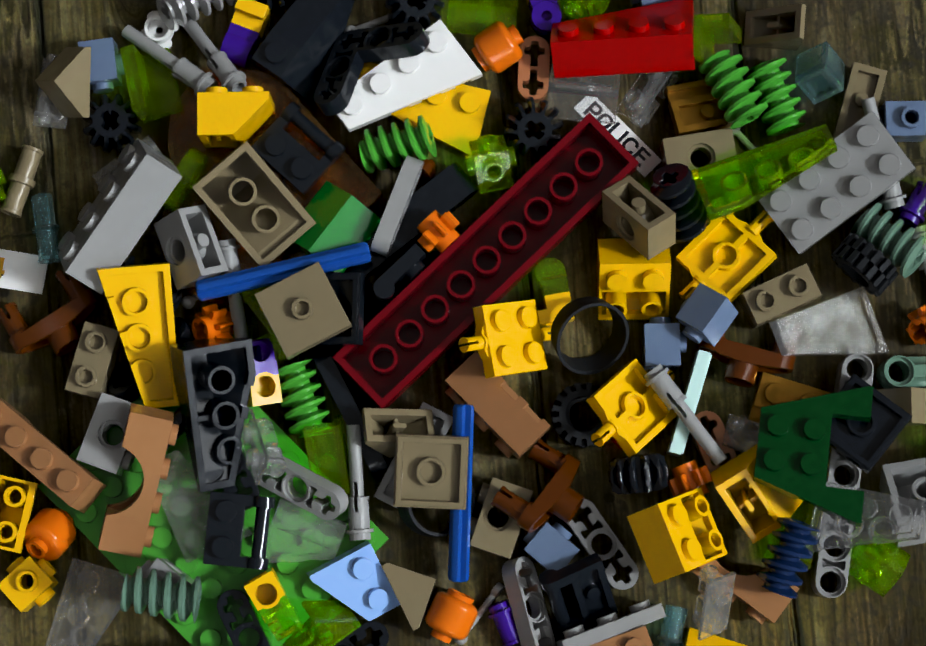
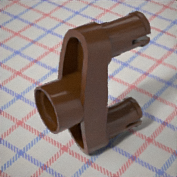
[0,269,100,356]
[697,321,801,388]
[491,439,585,533]

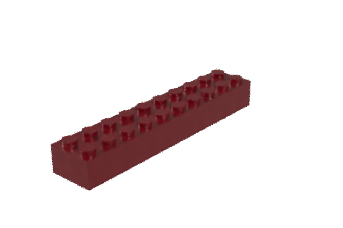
[333,113,639,408]

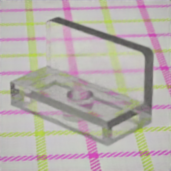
[547,64,621,124]

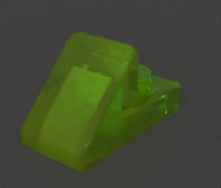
[285,600,362,646]

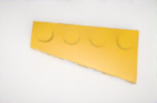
[358,62,491,160]
[96,262,179,408]

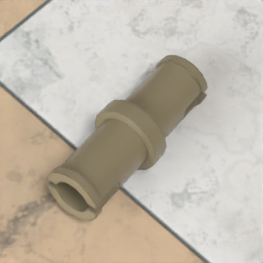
[0,145,44,218]

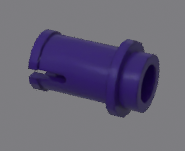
[898,181,926,228]
[488,599,520,646]

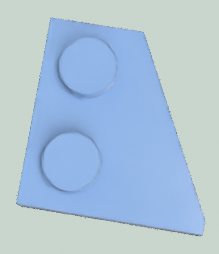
[307,540,400,621]

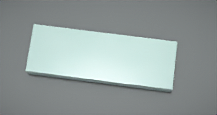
[666,349,712,457]

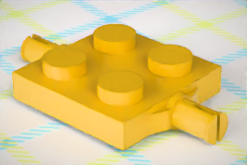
[676,208,777,303]
[458,299,552,379]
[586,358,677,457]

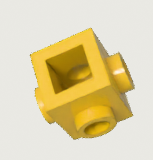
[0,556,59,612]

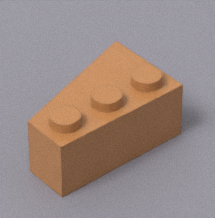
[445,351,551,460]

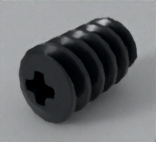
[650,163,708,243]

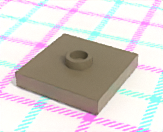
[254,261,353,360]
[393,433,469,510]

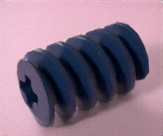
[756,517,822,599]

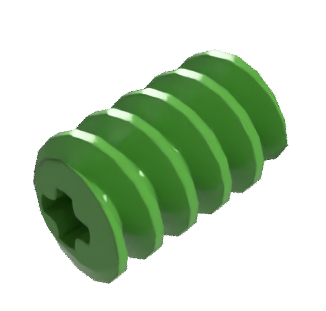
[698,50,768,129]
[747,57,807,137]
[359,115,437,174]
[278,359,334,438]

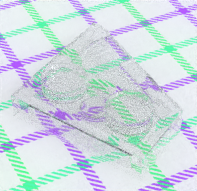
[266,498,348,563]

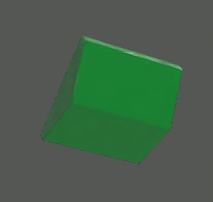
[293,181,381,273]

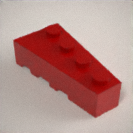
[550,0,696,78]

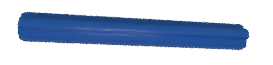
[195,242,371,301]
[448,404,474,582]

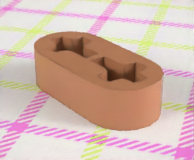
[517,35,550,103]
[690,411,736,473]

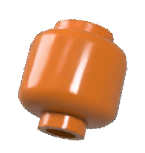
[471,21,525,73]
[24,508,76,561]
[425,587,478,644]

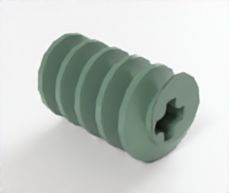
[850,202,926,278]
[120,566,202,624]

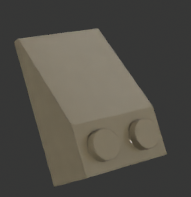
[191,141,316,266]

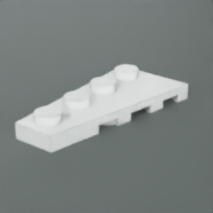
[337,19,483,132]

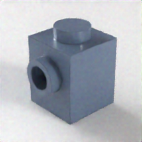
[78,37,127,94]
[879,100,926,142]
[676,283,739,347]
[641,317,687,369]
[522,522,580,570]

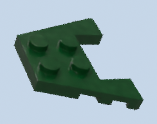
[753,386,874,527]

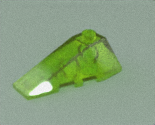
[691,124,838,223]

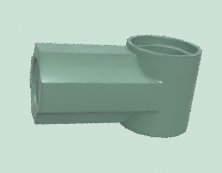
[876,355,926,389]

